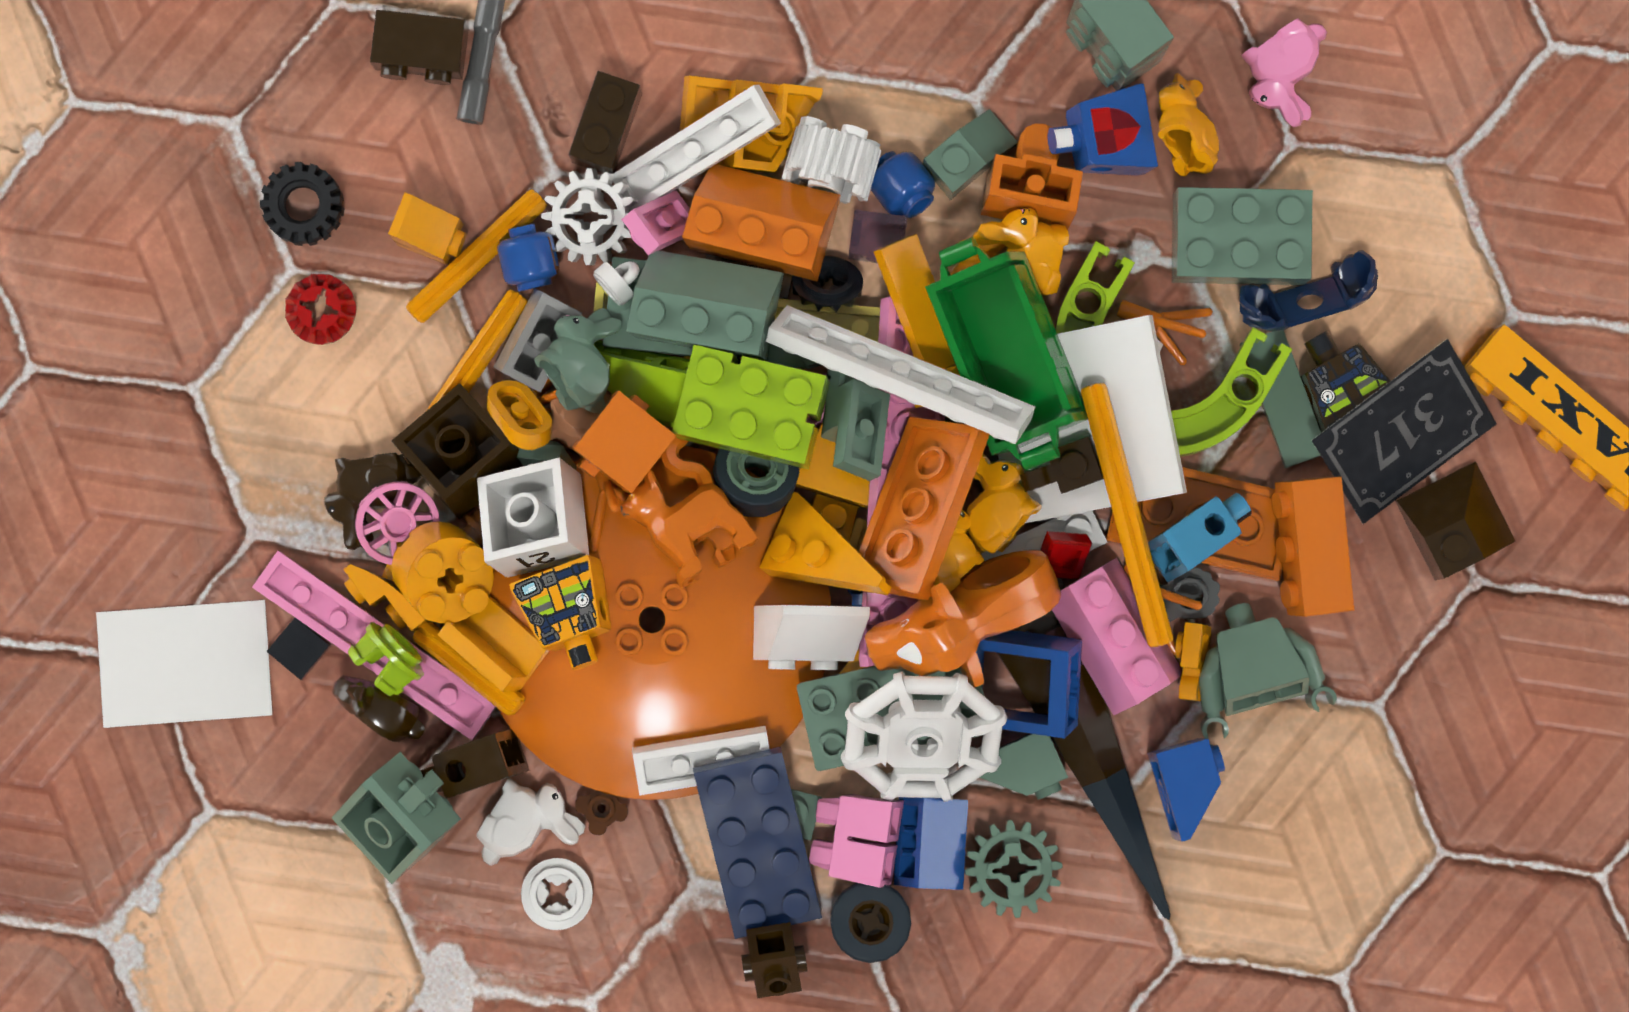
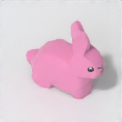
[1241,18,1327,128]

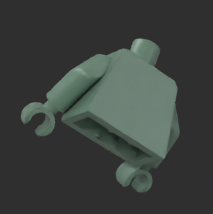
[1199,603,1337,739]

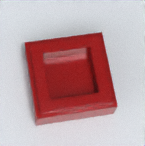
[1040,531,1092,580]

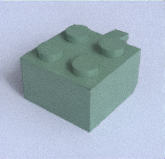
[332,752,461,885]

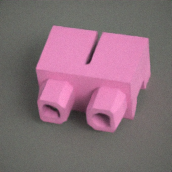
[809,794,904,888]

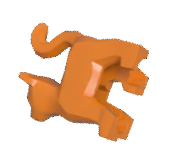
[620,437,758,589]

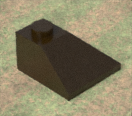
[1395,462,1515,581]

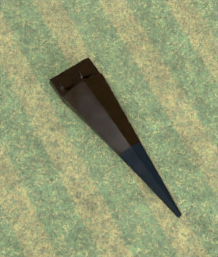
[997,578,1171,920]

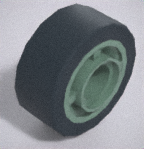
[712,449,799,517]

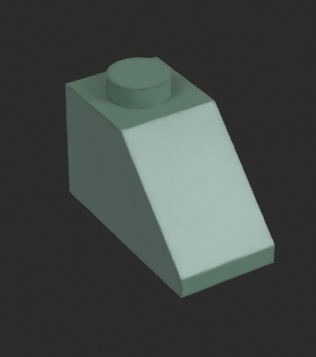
[923,109,1018,200]
[963,734,1068,800]

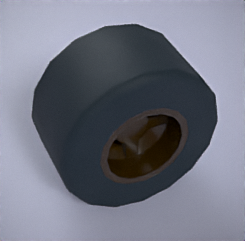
[830,883,912,963]

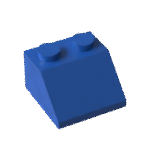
[1147,738,1225,842]

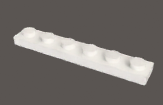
[766,305,1035,444]

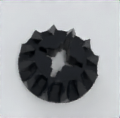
[792,256,863,313]

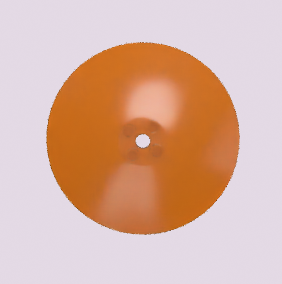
[490,446,831,800]

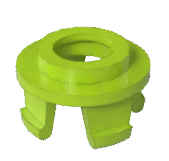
[348,622,424,696]

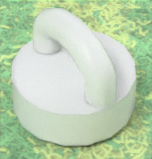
[593,261,640,306]

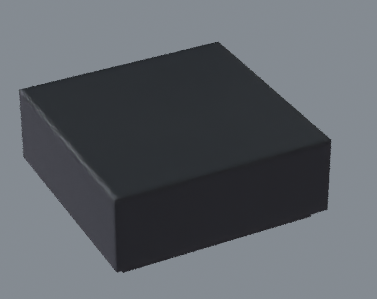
[266,618,331,680]

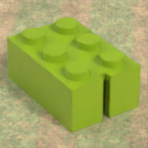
[672,345,830,470]

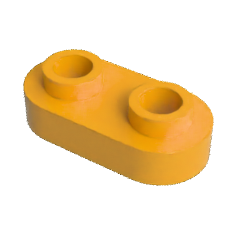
[487,380,552,450]

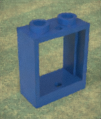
[976,630,1082,739]

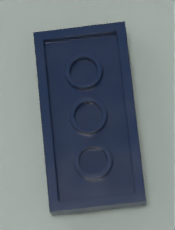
[693,747,822,939]

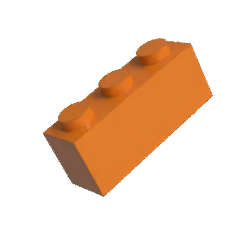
[1272,477,1355,617]

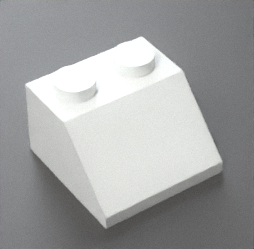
[753,605,870,670]

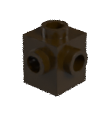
[741,922,808,998]

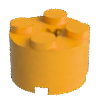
[392,521,494,623]

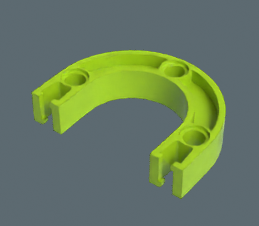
[1055,241,1292,457]

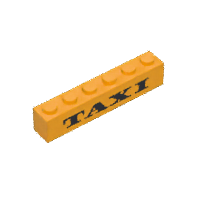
[1464,324,1629,512]

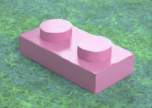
[621,190,690,255]

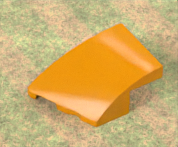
[679,75,823,172]

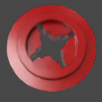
[285,274,356,345]

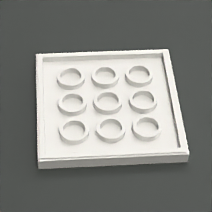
[998,315,1187,523]

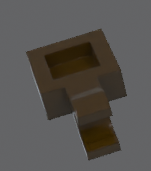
[1020,436,1104,494]

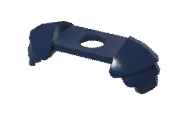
[1240,250,1378,331]

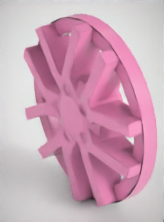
[355,481,440,565]

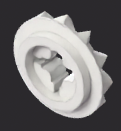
[521,858,593,930]

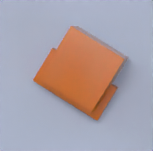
[571,390,676,493]

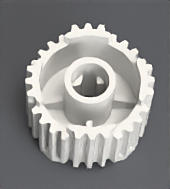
[781,116,881,204]

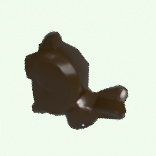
[324,453,421,550]
[332,675,425,743]

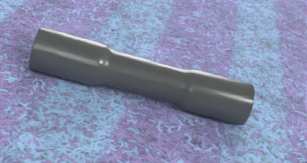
[456,0,505,125]

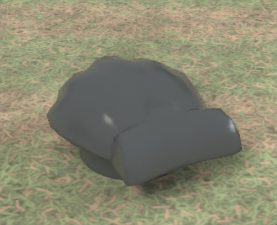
[1159,568,1220,622]

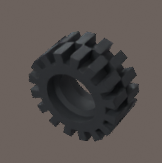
[260,162,345,246]

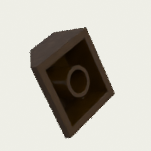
[392,383,523,520]

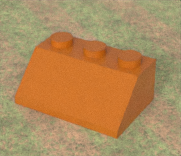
[682,164,841,281]

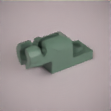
[821,369,890,481]

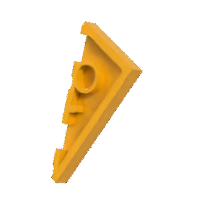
[759,492,891,595]

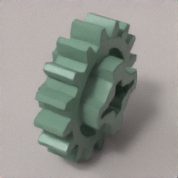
[964,820,1063,918]

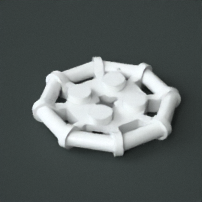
[841,672,1007,802]

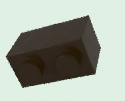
[370,10,469,85]
[568,71,642,173]

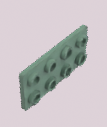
[797,666,984,771]

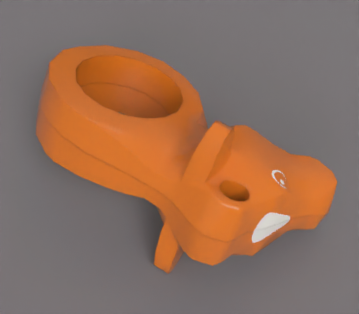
[865,550,1061,688]

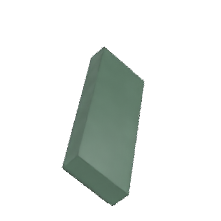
[1240,330,1321,469]

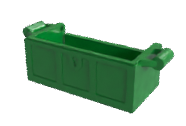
[925,237,1088,471]

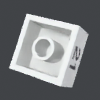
[477,457,589,578]

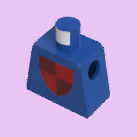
[1047,84,1158,176]

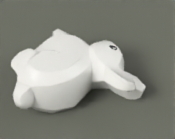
[476,778,585,866]

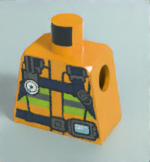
[509,555,611,670]

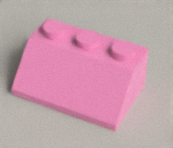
[1052,558,1183,716]

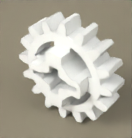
[541,168,638,265]

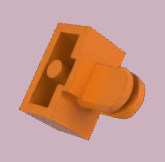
[981,123,1083,230]

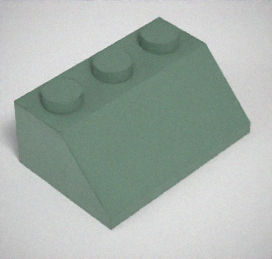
[626,251,784,361]

